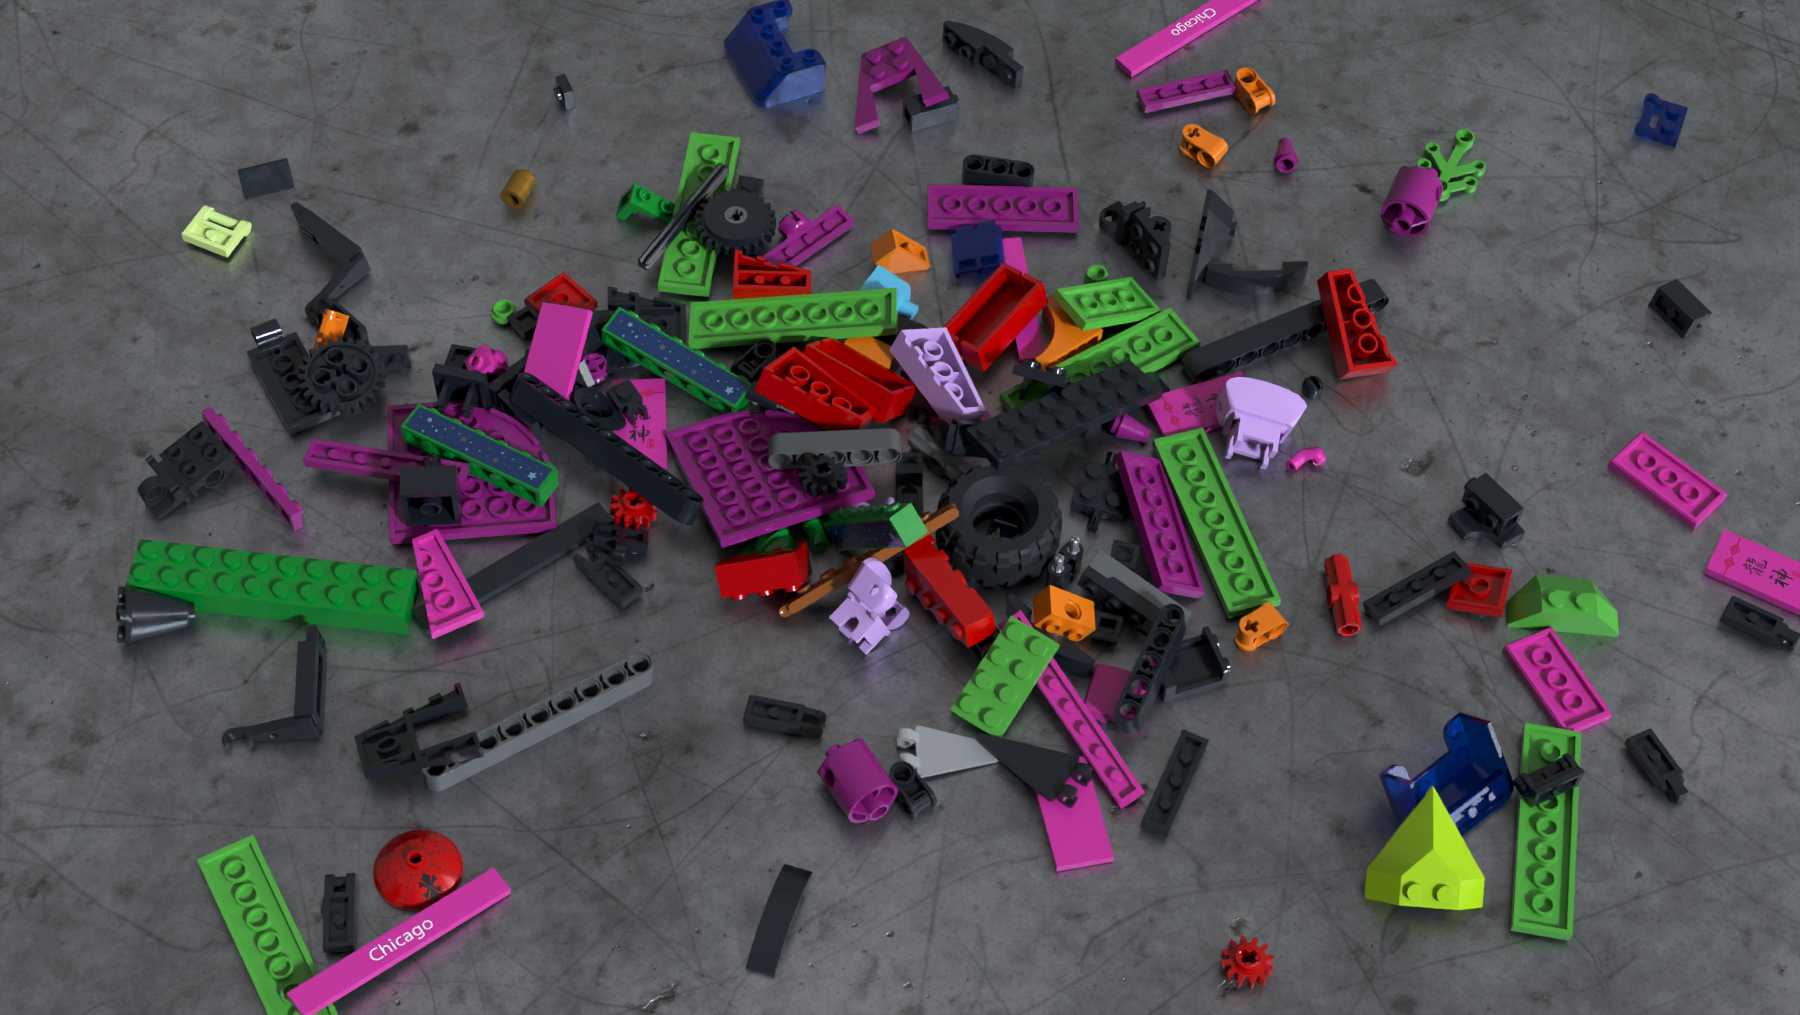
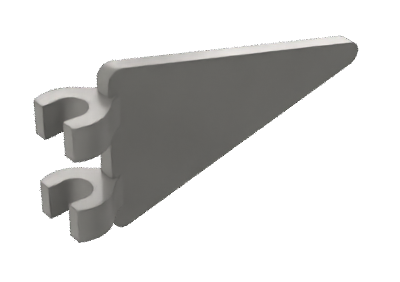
[896,725,1001,778]

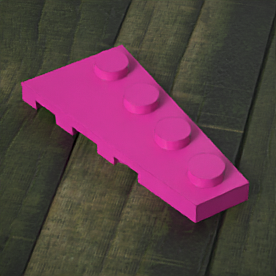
[412,529,484,639]

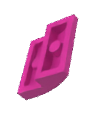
[1084,663,1146,724]

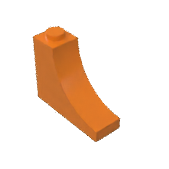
[1035,294,1103,369]

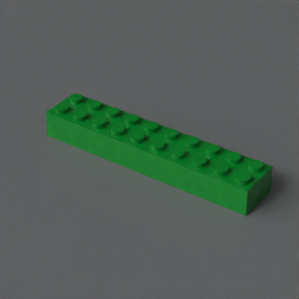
[125,539,419,635]

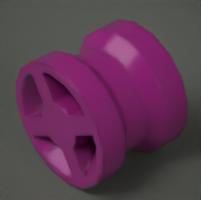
[582,353,608,387]

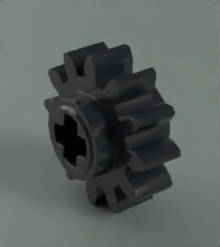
[799,455,848,499]

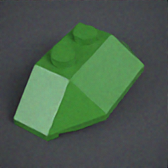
[1506,575,1619,637]

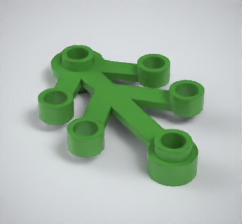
[1416,129,1486,201]

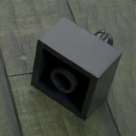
[399,455,462,526]

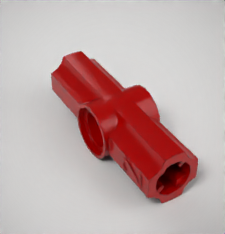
[1324,554,1362,636]

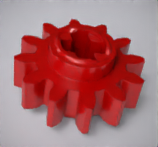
[610,487,658,529]
[1220,935,1274,990]

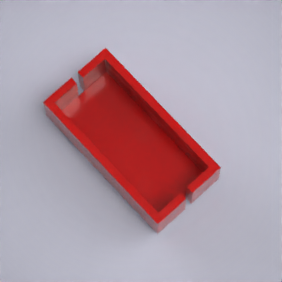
[942,262,1048,372]
[803,337,917,423]

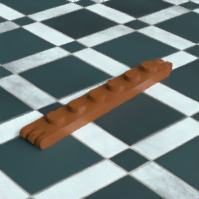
[779,503,959,617]

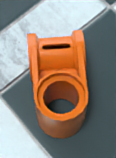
[1234,67,1276,115]
[1179,124,1228,168]
[1234,602,1289,651]

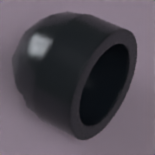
[1301,376,1323,399]

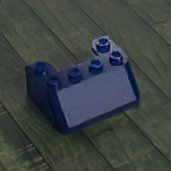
[724,0,826,108]
[1379,712,1514,836]

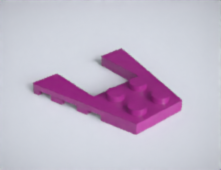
[855,36,949,134]

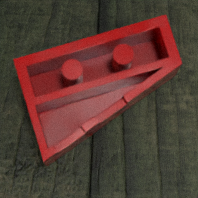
[715,541,813,601]

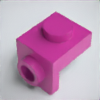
[464,344,510,376]

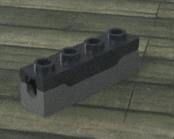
[1077,549,1192,645]

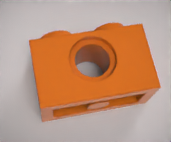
[1033,585,1096,642]

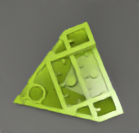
[1364,785,1485,910]

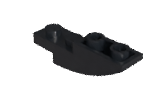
[942,20,1024,88]

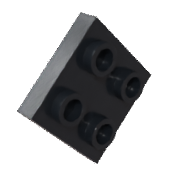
[1012,359,1072,400]
[432,363,492,419]

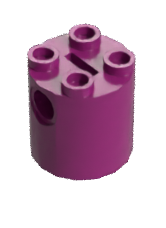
[1381,166,1443,237]
[817,737,898,823]

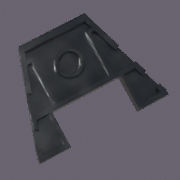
[607,287,686,373]

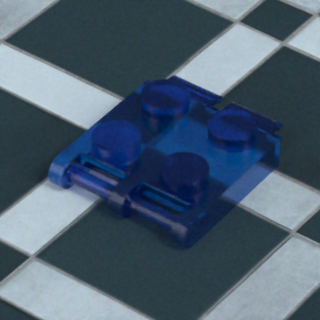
[951,220,1006,278]

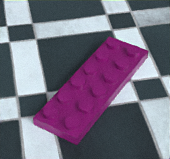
[927,184,1079,233]
[1115,451,1205,599]

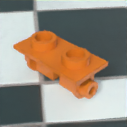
[310,308,349,363]

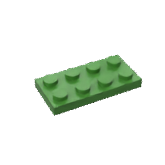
[1053,277,1161,331]
[950,616,1060,738]

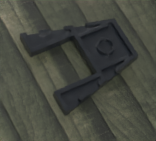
[354,682,484,779]

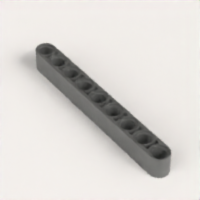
[422,652,654,792]

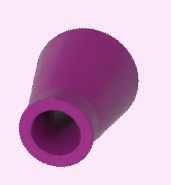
[1273,138,1298,173]
[1110,413,1151,443]

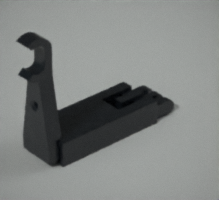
[291,202,371,323]
[908,406,1041,462]
[222,625,326,751]

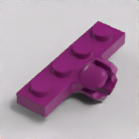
[763,204,855,266]

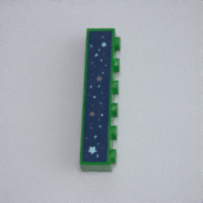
[602,307,751,414]
[401,404,559,508]
[822,501,928,551]

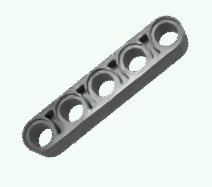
[768,428,902,470]

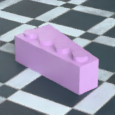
[889,327,986,421]

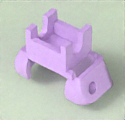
[1216,377,1307,470]
[829,557,910,655]

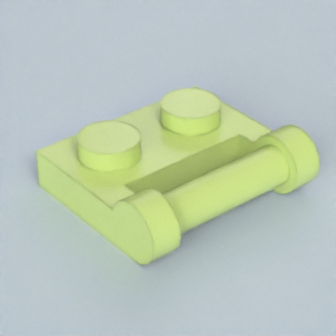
[182,205,252,257]

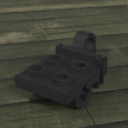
[1099,201,1172,280]
[138,421,236,520]

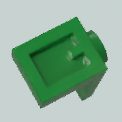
[615,183,675,225]

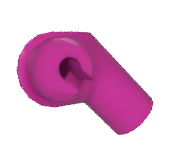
[1286,446,1326,472]

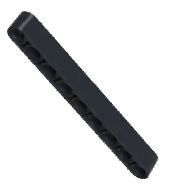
[1181,279,1389,384]
[509,372,704,525]

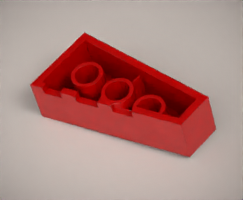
[1317,269,1398,380]
[754,347,877,431]
[902,534,996,648]

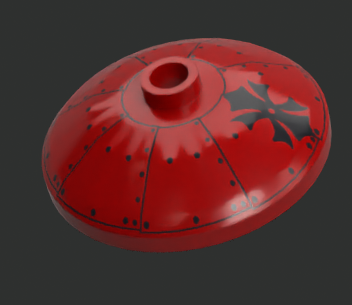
[373,829,463,912]

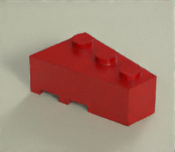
[733,249,812,299]

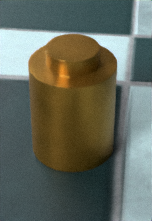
[500,169,536,209]

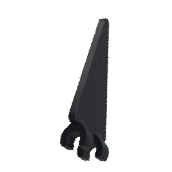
[977,733,1092,808]

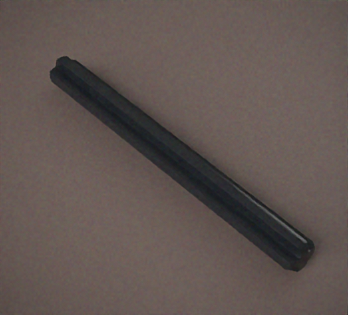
[637,163,729,270]

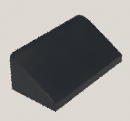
[237,158,294,199]

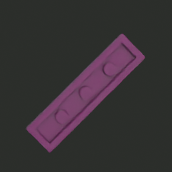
[1136,70,1236,113]

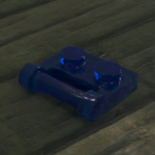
[1634,93,1688,147]

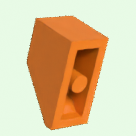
[870,229,930,273]

